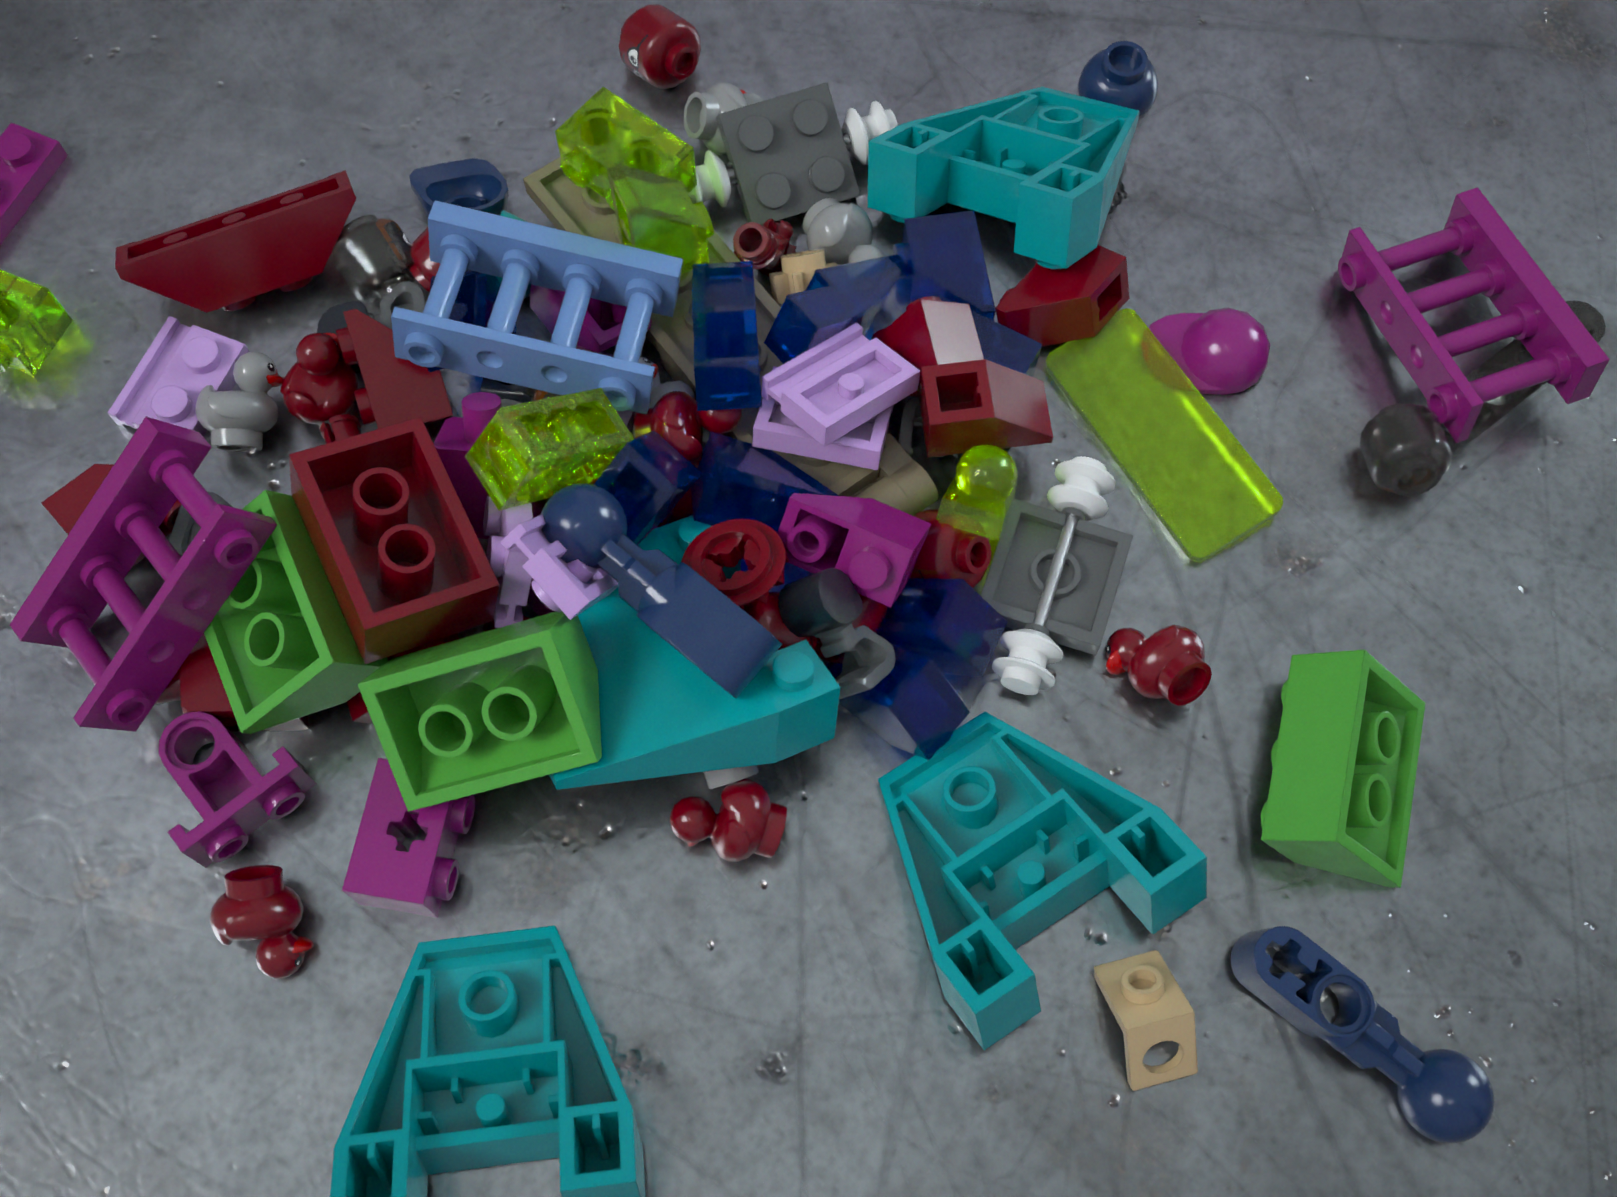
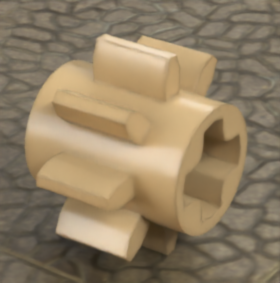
[769,249,844,317]

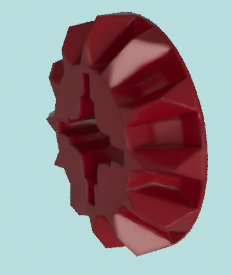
[681,519,789,609]

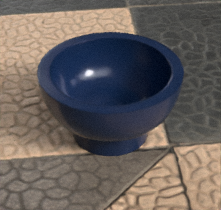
[1078,41,1158,116]

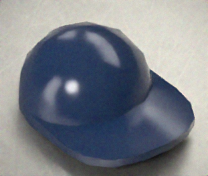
[409,158,509,218]

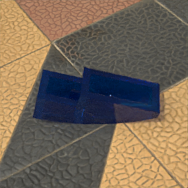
[764,254,905,364]
[692,261,762,411]

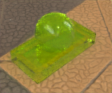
[936,444,1018,540]

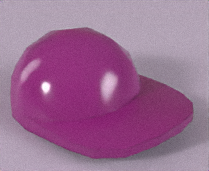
[1140,307,1270,395]

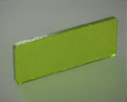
[1046,308,1283,562]

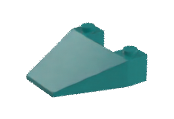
[868,87,1139,269]
[549,509,841,790]
[878,711,1207,1050]
[330,926,645,1197]

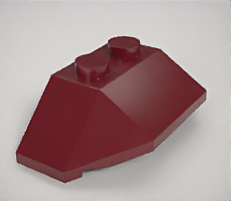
[115,170,356,313]

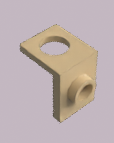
[1094,950,1198,1091]

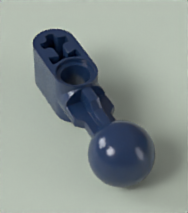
[541,483,782,699]
[1231,926,1494,1143]

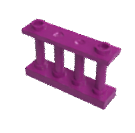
[1338,187,1610,443]
[10,416,277,732]

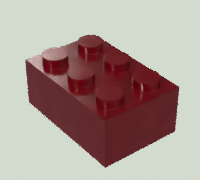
[289,417,500,665]

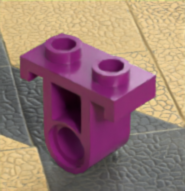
[158,711,317,868]

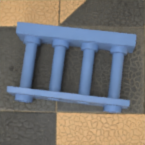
[391,200,683,414]

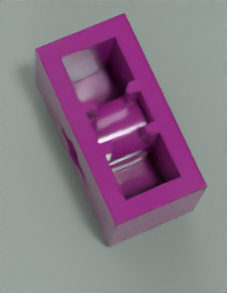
[342,758,475,918]

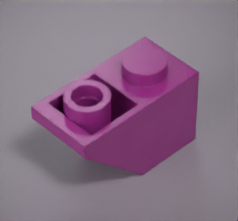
[777,493,931,608]

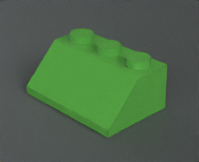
[204,490,388,734]
[358,612,602,812]
[1261,650,1425,888]

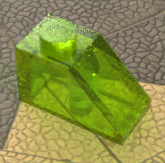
[607,164,714,274]

